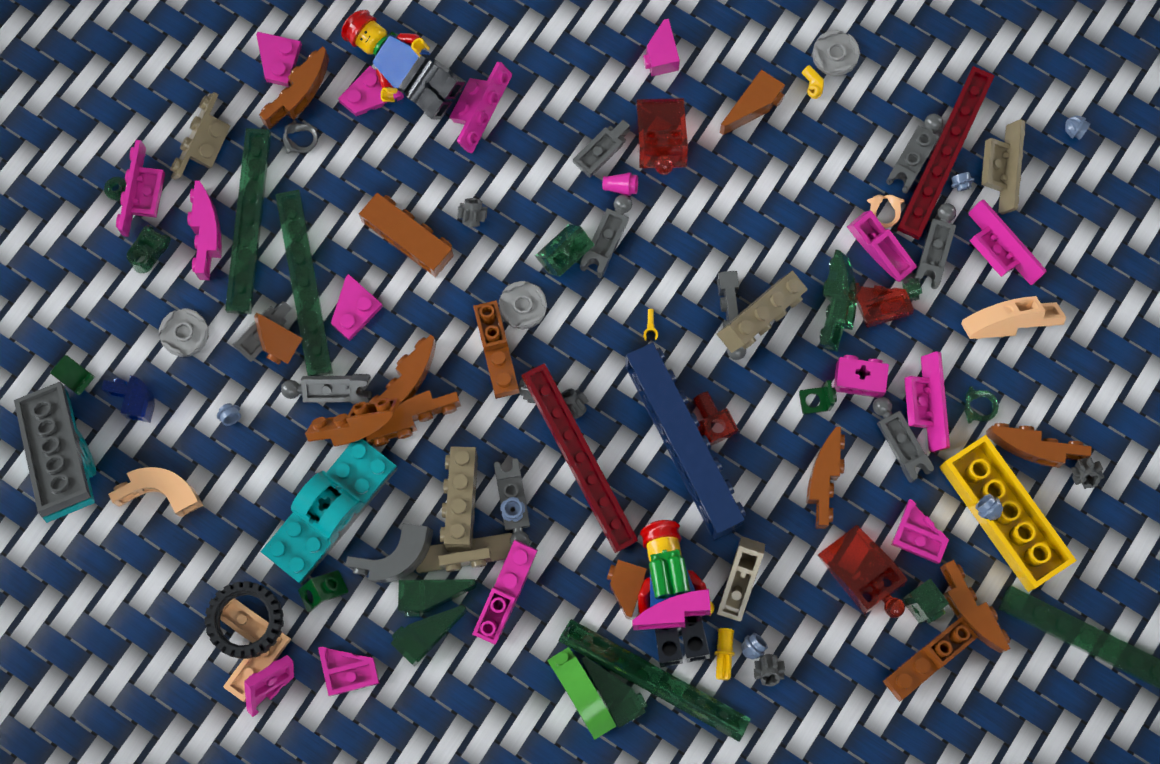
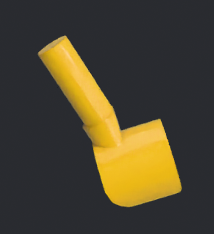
[643,309,658,341]

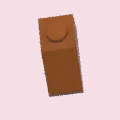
[254,313,303,365]
[607,560,647,620]

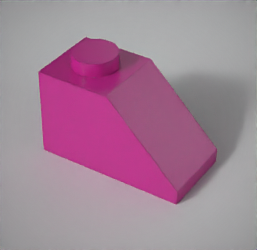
[643,19,680,77]

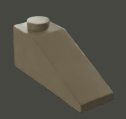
[717,536,765,622]

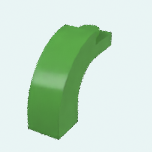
[547,647,616,740]

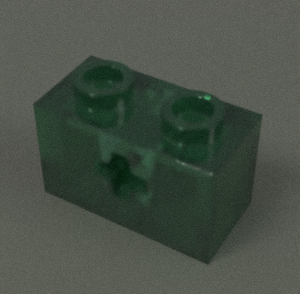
[535,224,594,277]
[901,578,950,624]

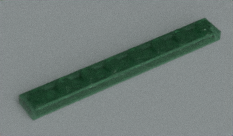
[225,128,271,314]
[275,189,333,376]
[998,585,1160,689]
[558,619,751,742]

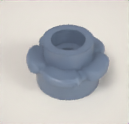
[951,172,974,192]
[217,403,241,426]
[500,497,525,522]

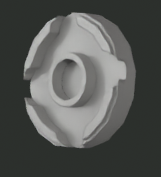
[812,30,860,76]
[498,281,547,330]
[159,308,209,357]

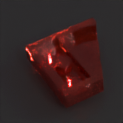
[851,283,914,328]

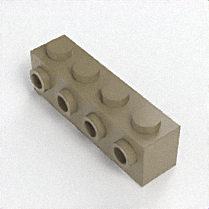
[716,270,808,353]
[440,447,478,552]

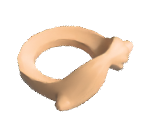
[867,195,905,228]

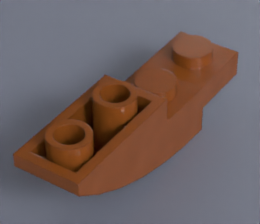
[259,46,329,130]
[473,300,520,399]
[369,335,436,404]
[366,390,461,447]
[305,398,400,447]
[986,423,1092,468]
[806,427,845,529]
[940,560,1011,653]
[883,617,978,702]

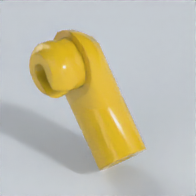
[802,65,824,99]

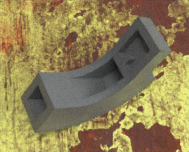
[346,523,433,583]

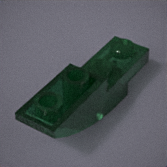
[819,250,857,352]

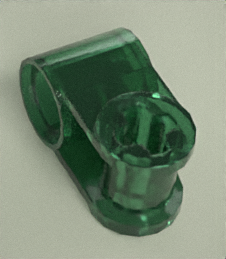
[127,225,171,273]

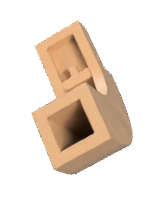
[108,467,203,517]

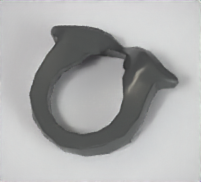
[283,120,318,154]

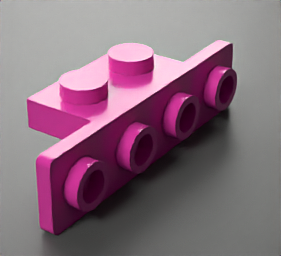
[449,62,512,153]
[116,140,165,237]
[968,199,1047,285]
[904,351,950,452]

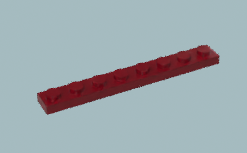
[897,66,995,240]
[521,363,638,553]

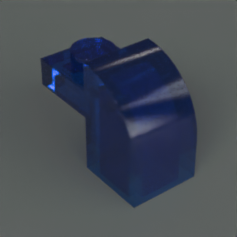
[102,375,155,423]

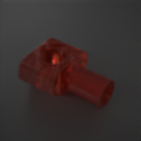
[693,391,739,445]

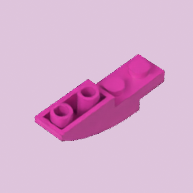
[187,181,222,280]
[472,540,538,645]

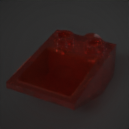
[637,98,688,175]
[817,525,908,618]

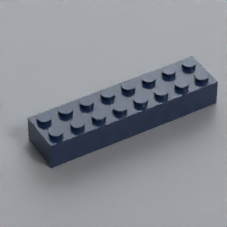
[625,342,746,541]

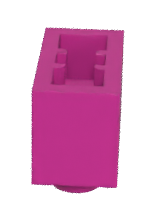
[833,355,889,398]

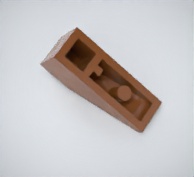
[720,69,785,135]

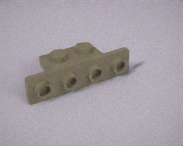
[170,92,230,180]
[981,119,1025,215]
[416,533,512,574]

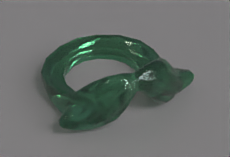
[965,386,999,424]

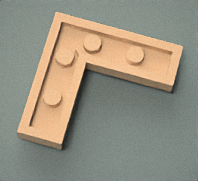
[220,598,291,702]

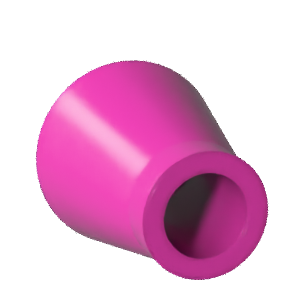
[602,172,638,196]

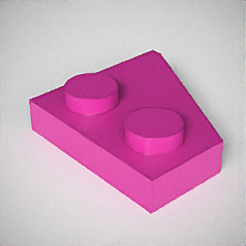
[338,66,404,116]
[244,655,294,717]

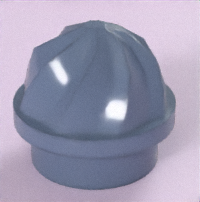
[1065,116,1090,140]
[975,494,1003,521]
[741,633,768,659]

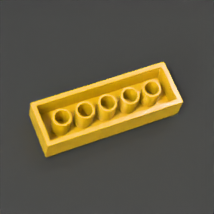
[939,435,1077,592]

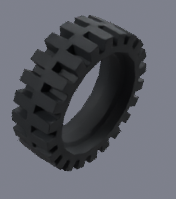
[205,581,284,659]

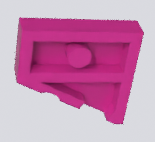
[256,32,302,87]
[331,274,383,341]
[891,499,949,564]
[318,647,380,696]

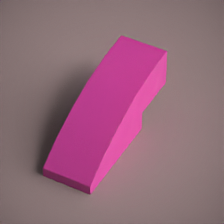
[847,210,917,282]
[632,589,711,630]

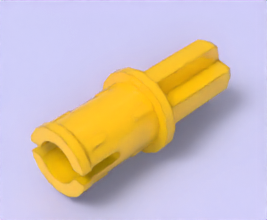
[714,628,735,681]

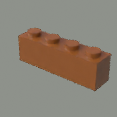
[359,193,454,278]

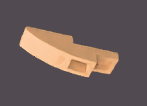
[961,296,1066,339]

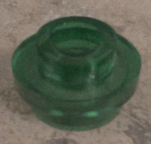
[104,177,127,201]
[902,277,922,301]

